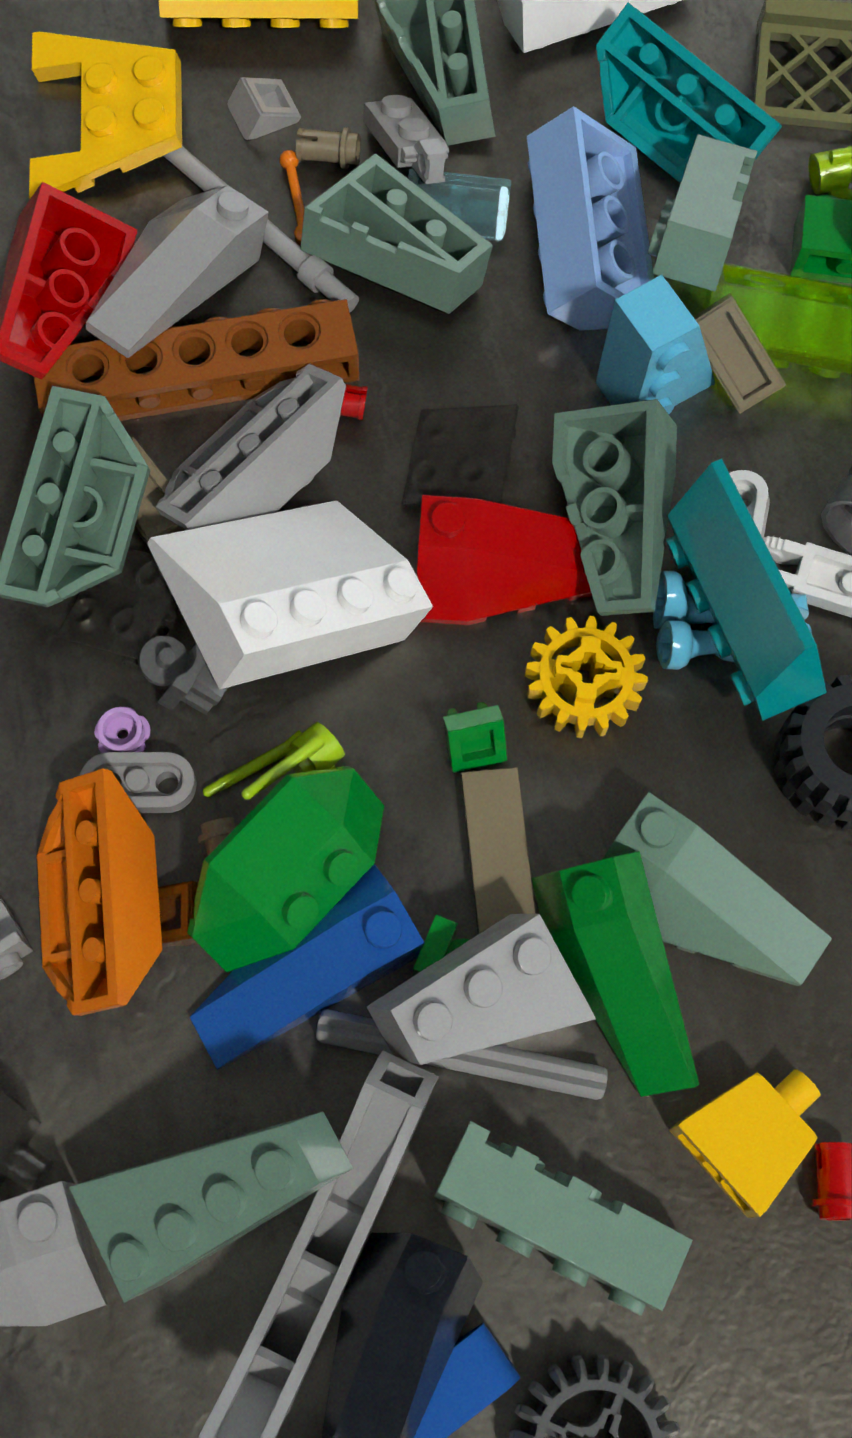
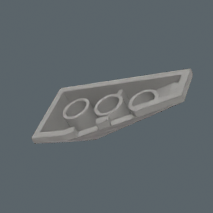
[0,1181,108,1327]

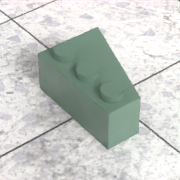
[374,0,496,146]
[648,134,757,291]
[300,153,493,314]

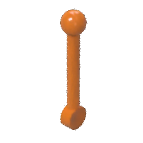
[279,150,305,246]

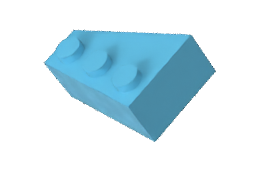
[595,275,716,414]

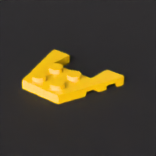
[29,31,182,199]

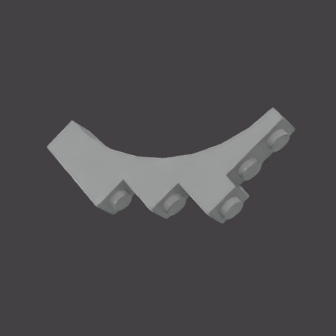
[198,1050,439,1438]

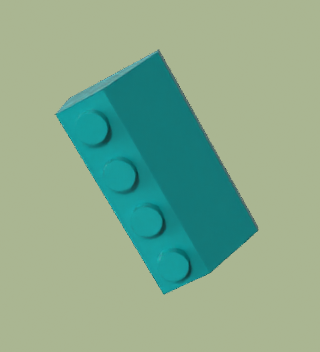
[665,458,827,721]

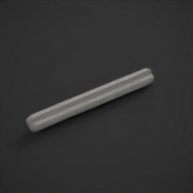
[316,1009,608,1100]

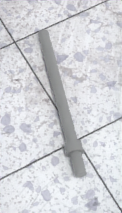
[163,146,359,312]

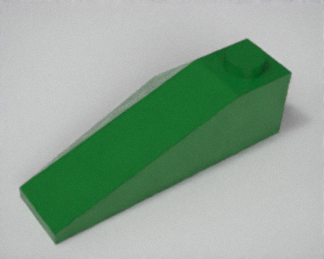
[531,851,700,1097]

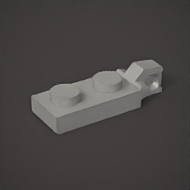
[364,95,449,184]

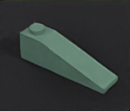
[552,399,677,616]

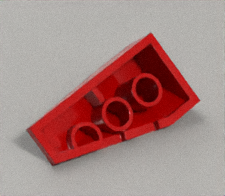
[0,182,138,380]
[417,495,592,625]

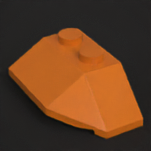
[37,768,163,1016]

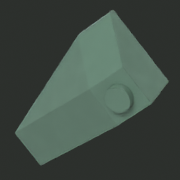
[602,792,832,987]

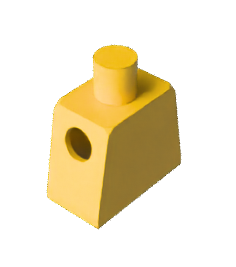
[669,1069,821,1218]

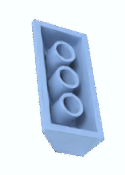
[527,106,654,331]

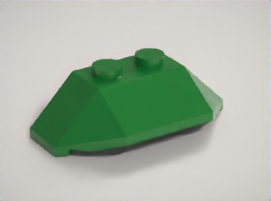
[187,766,384,972]

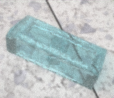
[408,168,512,241]

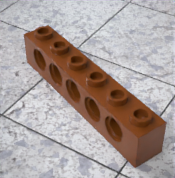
[34,299,360,421]

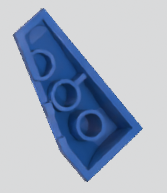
[190,864,425,1070]

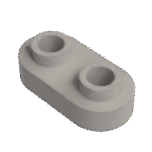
[80,752,197,813]

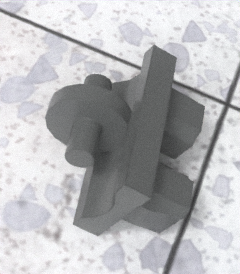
[138,636,228,715]

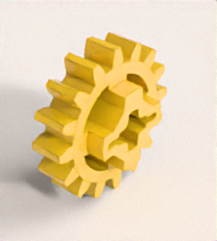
[525,616,648,738]

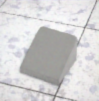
[227,77,301,140]

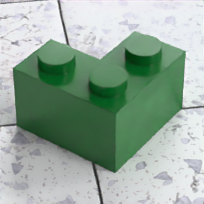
[790,195,852,284]

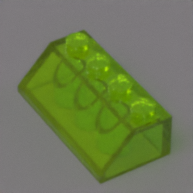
[703,262,852,378]

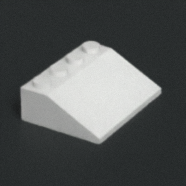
[147,500,433,690]

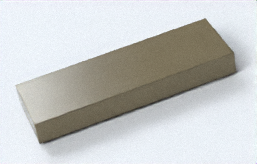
[461,767,535,934]

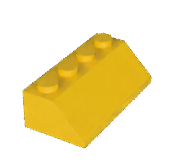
[159,0,359,28]

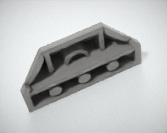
[156,364,346,530]

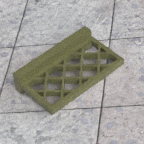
[753,0,852,131]

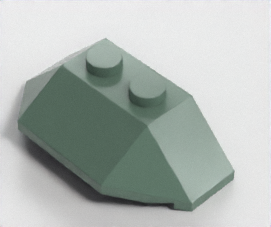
[0,386,150,607]

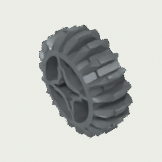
[509,1354,680,1438]

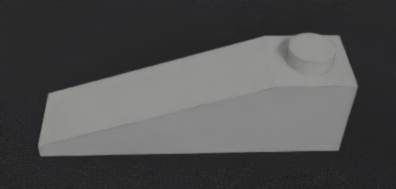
[86,185,269,358]

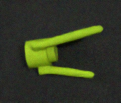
[808,145,852,200]
[202,722,345,800]

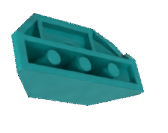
[596,2,782,184]

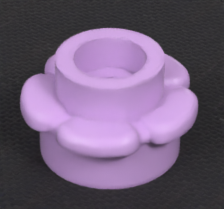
[94,707,151,753]

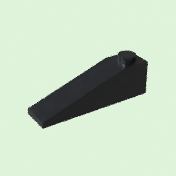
[321,1232,483,1438]

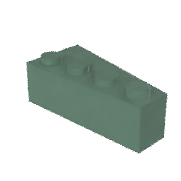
[69,1112,353,1303]
[434,1121,693,1316]

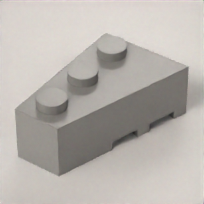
[366,914,596,1065]

